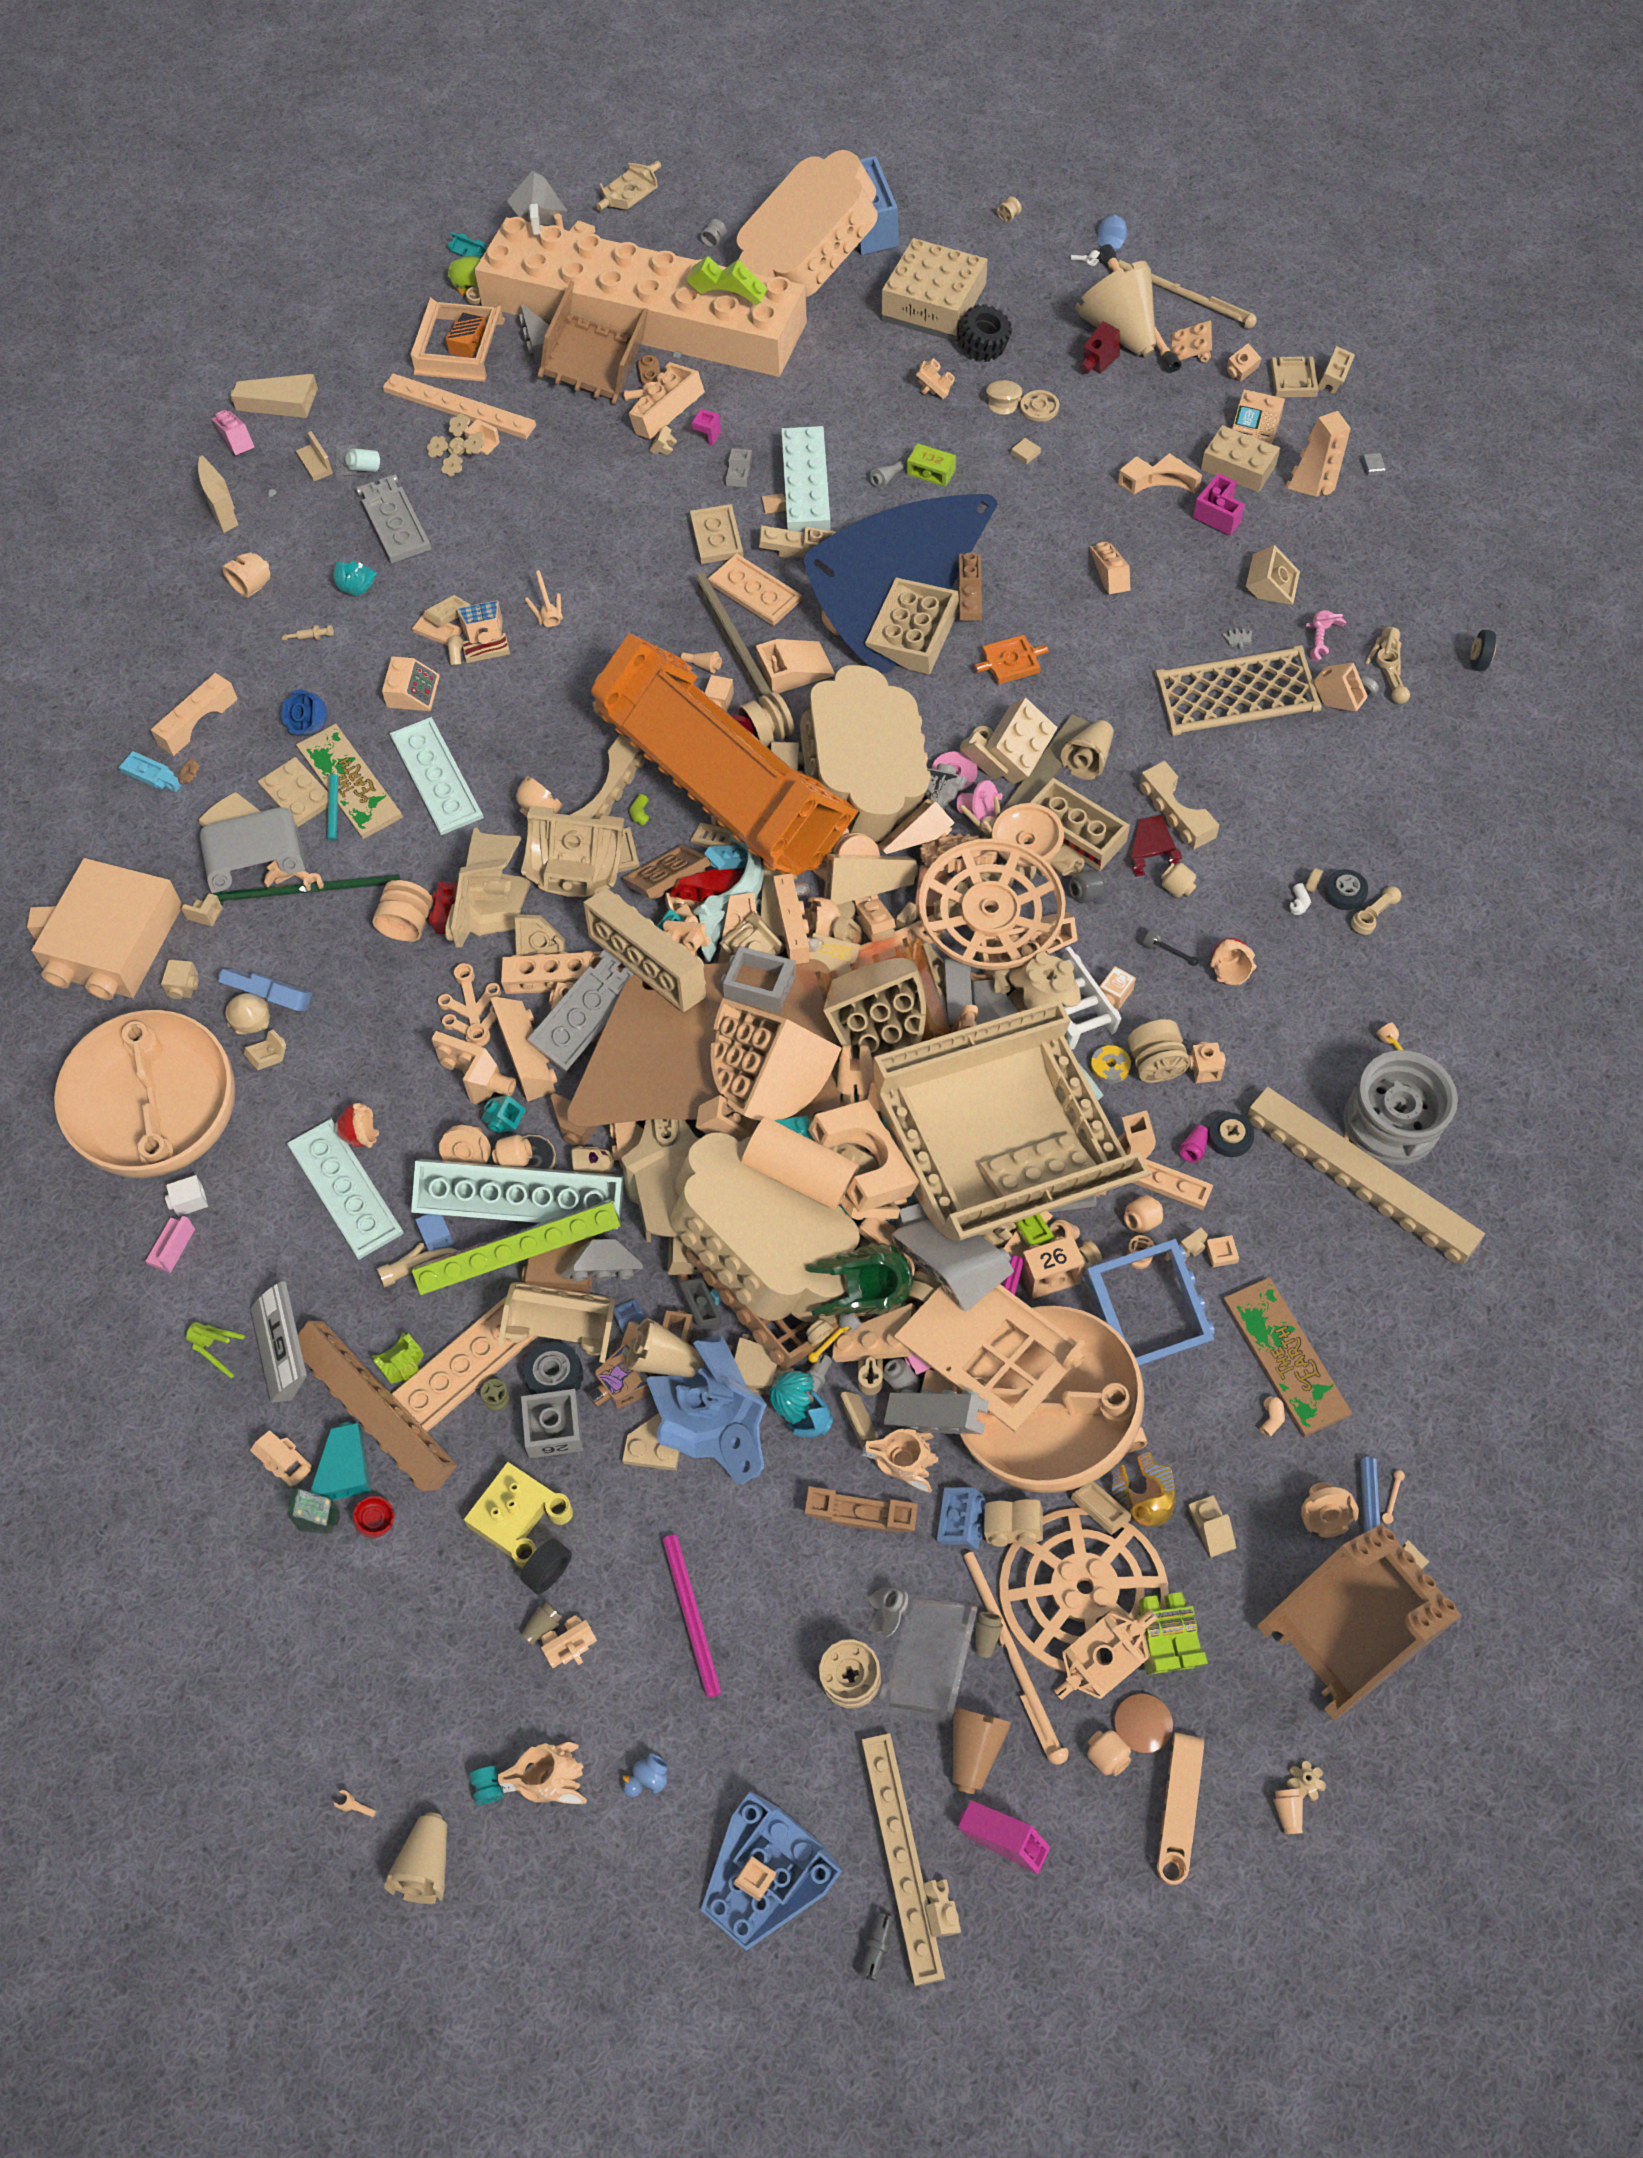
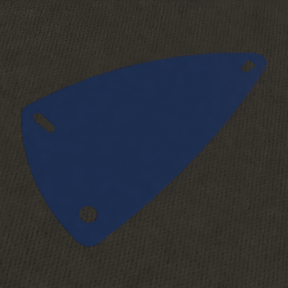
[804,494,998,674]

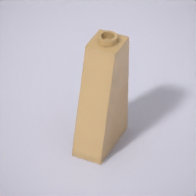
[231,374,318,418]
[824,854,918,905]

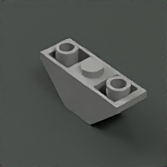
[561,1239,643,1282]

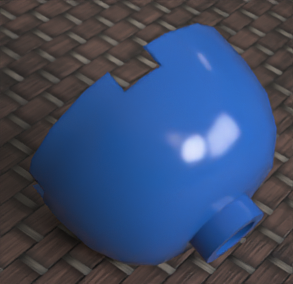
[281,689,328,736]

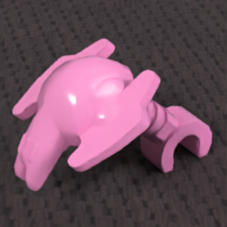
[1306,610,1346,662]

